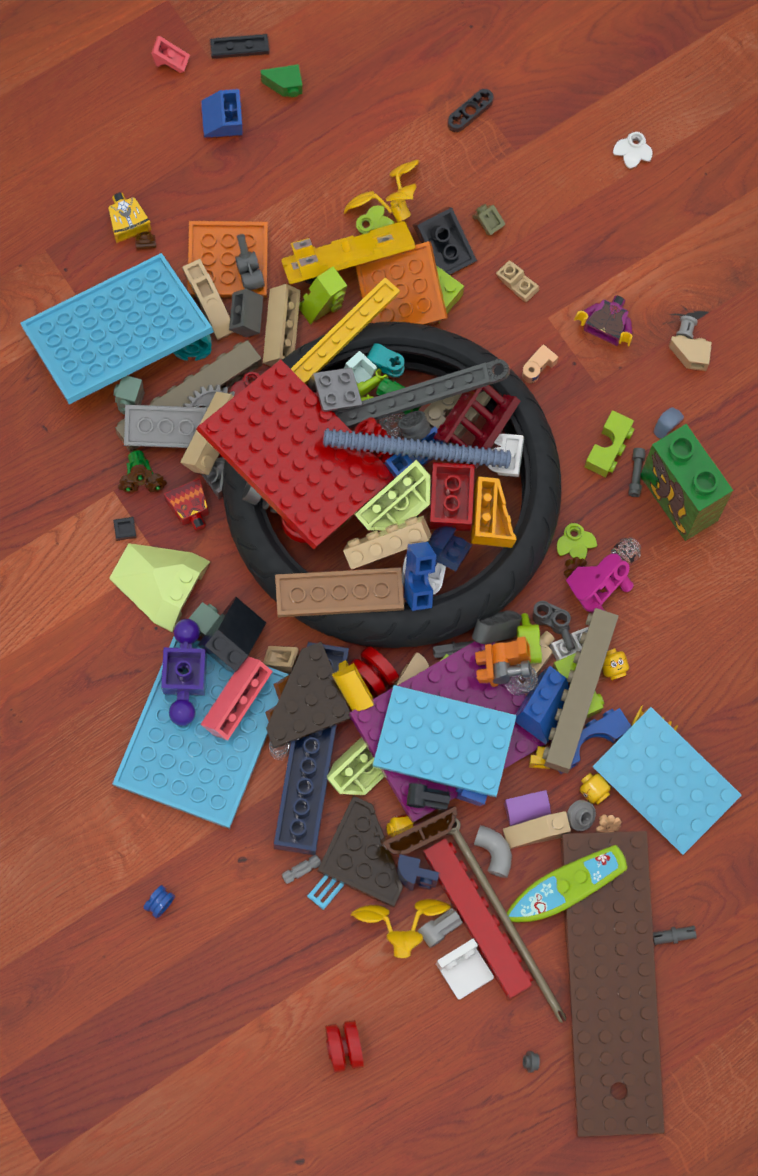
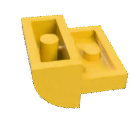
[332,660,374,711]

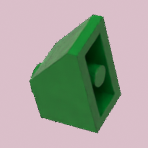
[260,64,303,97]

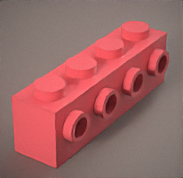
[200,656,273,741]

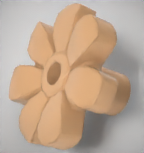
[596,815,622,833]

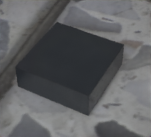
[113,517,137,541]

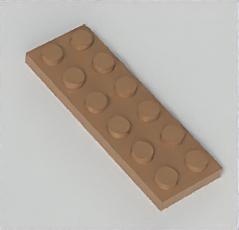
[275,568,404,617]

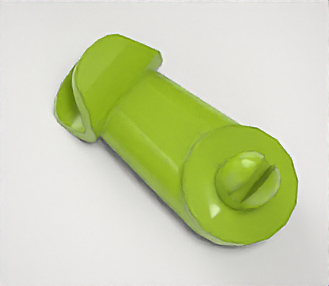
[356,369,388,397]

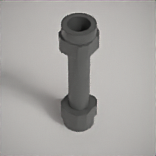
[628,448,645,497]

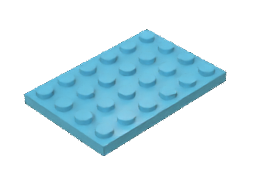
[373,685,517,797]
[592,707,741,855]

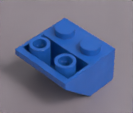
[201,89,243,138]

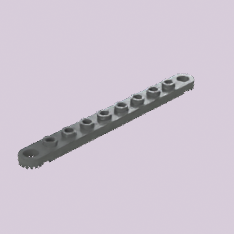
[333,359,510,428]

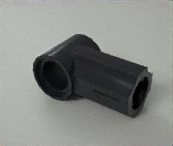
[406,783,450,810]

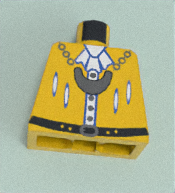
[108,193,151,243]

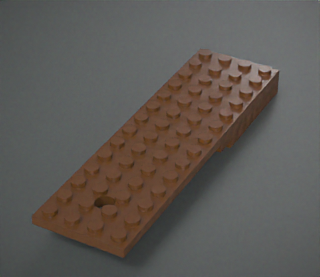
[560,831,665,1137]

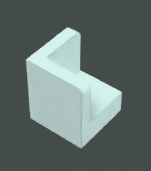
[344,351,377,383]

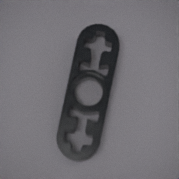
[448,89,493,133]

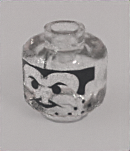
[611,537,641,567]

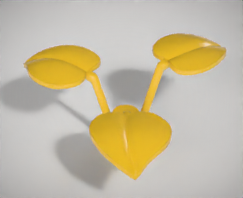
[344,160,419,222]
[351,899,451,958]

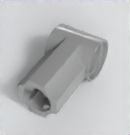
[418,908,463,948]

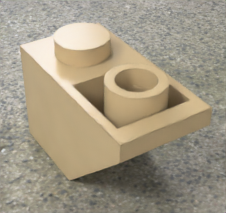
[669,335,712,371]

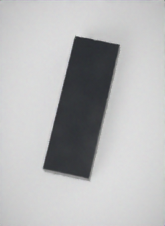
[210,34,269,59]

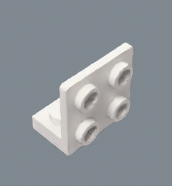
[436,939,494,1000]

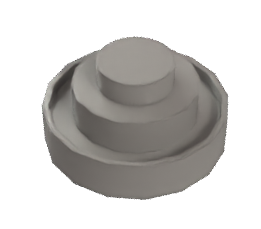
[567,800,596,831]

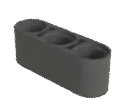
[472,611,522,644]

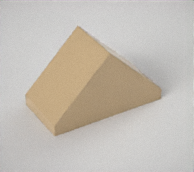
[263,646,299,674]

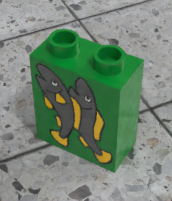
[640,424,733,541]

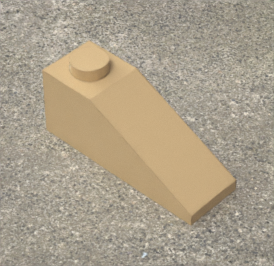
[503,811,571,849]

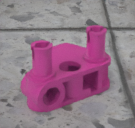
[566,553,634,614]

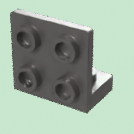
[308,368,362,412]

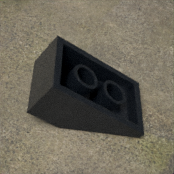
[412,207,477,275]
[198,597,266,672]

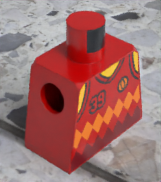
[164,478,209,531]

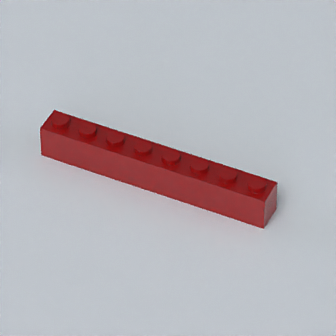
[423,839,533,1000]

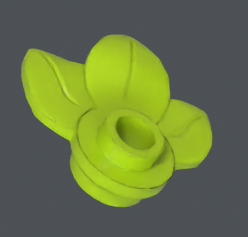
[356,205,394,234]
[557,523,597,559]

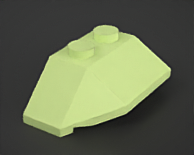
[355,460,430,531]
[327,737,385,795]

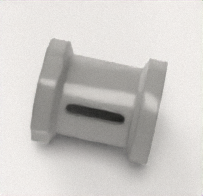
[676,316,698,339]

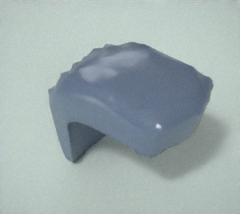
[653,407,684,439]

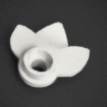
[613,132,652,169]

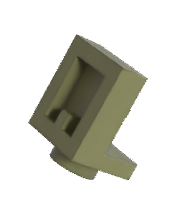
[472,204,506,235]

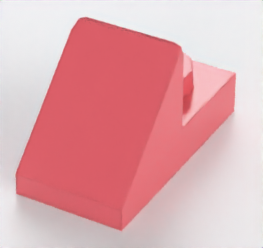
[151,36,190,73]

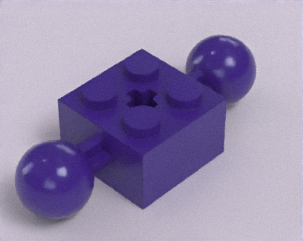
[161,619,207,726]

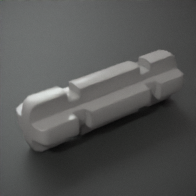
[282,855,321,884]

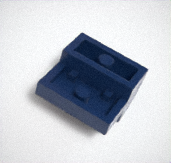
[427,526,472,571]
[397,854,439,891]

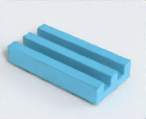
[307,875,344,910]

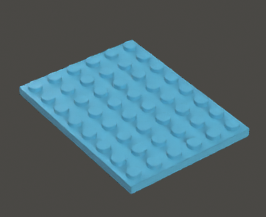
[20,253,213,404]
[112,637,290,829]

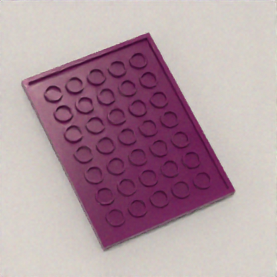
[349,641,552,823]

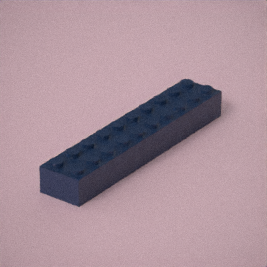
[274,642,349,855]

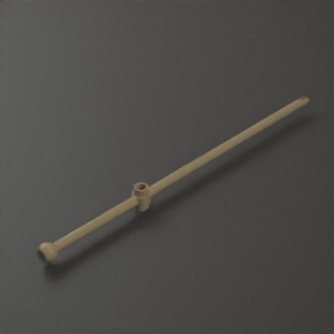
[438,809,566,1023]

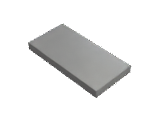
[124,404,207,448]

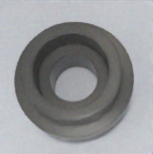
[523,1051,540,1073]

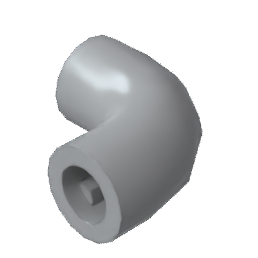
[474,825,512,878]

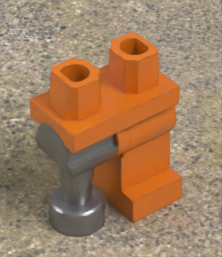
[475,636,532,687]

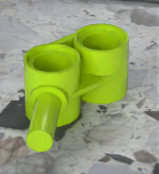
[517,613,542,664]

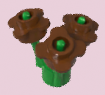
[118,450,167,492]

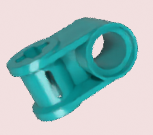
[367,343,404,378]

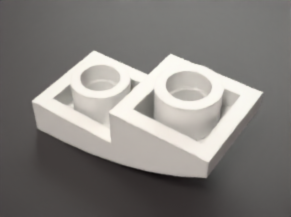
[549,626,589,661]

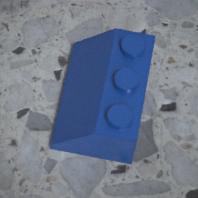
[515,666,569,744]

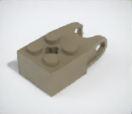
[424,391,491,445]

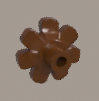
[564,557,587,578]

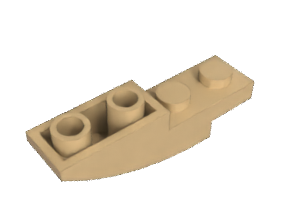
[182,259,234,340]

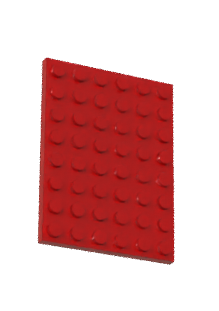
[196,359,394,549]

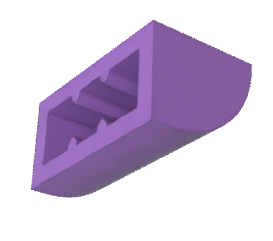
[504,790,551,826]

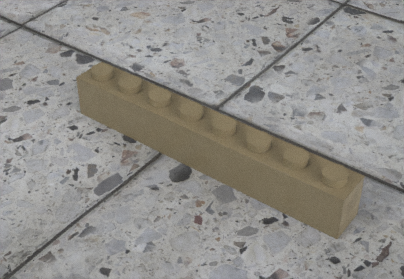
[115,340,262,453]
[542,608,619,774]

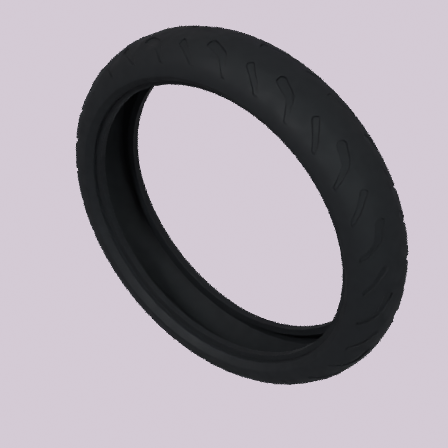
[223,322,561,648]

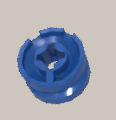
[143,885,175,919]

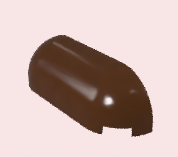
[380,806,457,854]

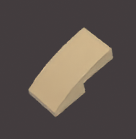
[496,260,539,303]

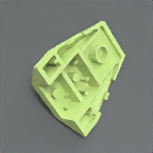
[109,543,211,632]

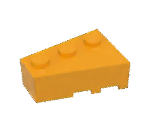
[471,477,517,548]

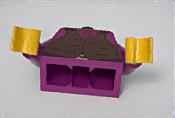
[574,295,633,347]

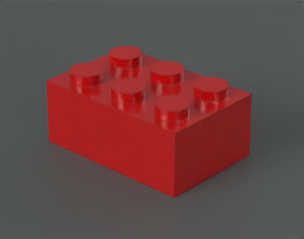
[429,462,475,531]

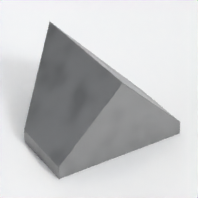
[202,458,225,499]

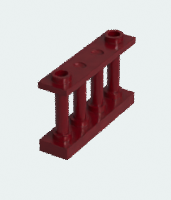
[434,385,521,468]

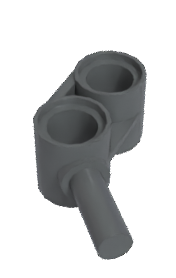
[235,234,265,290]
[532,601,575,651]

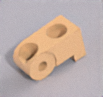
[522,344,558,383]

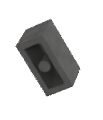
[229,289,263,337]

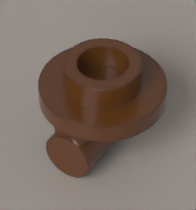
[135,232,156,249]

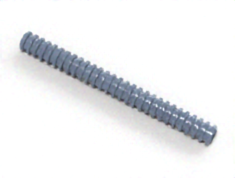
[323,428,511,469]

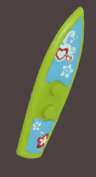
[507,845,627,922]

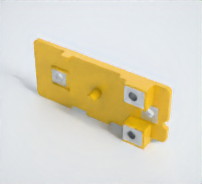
[281,221,416,284]

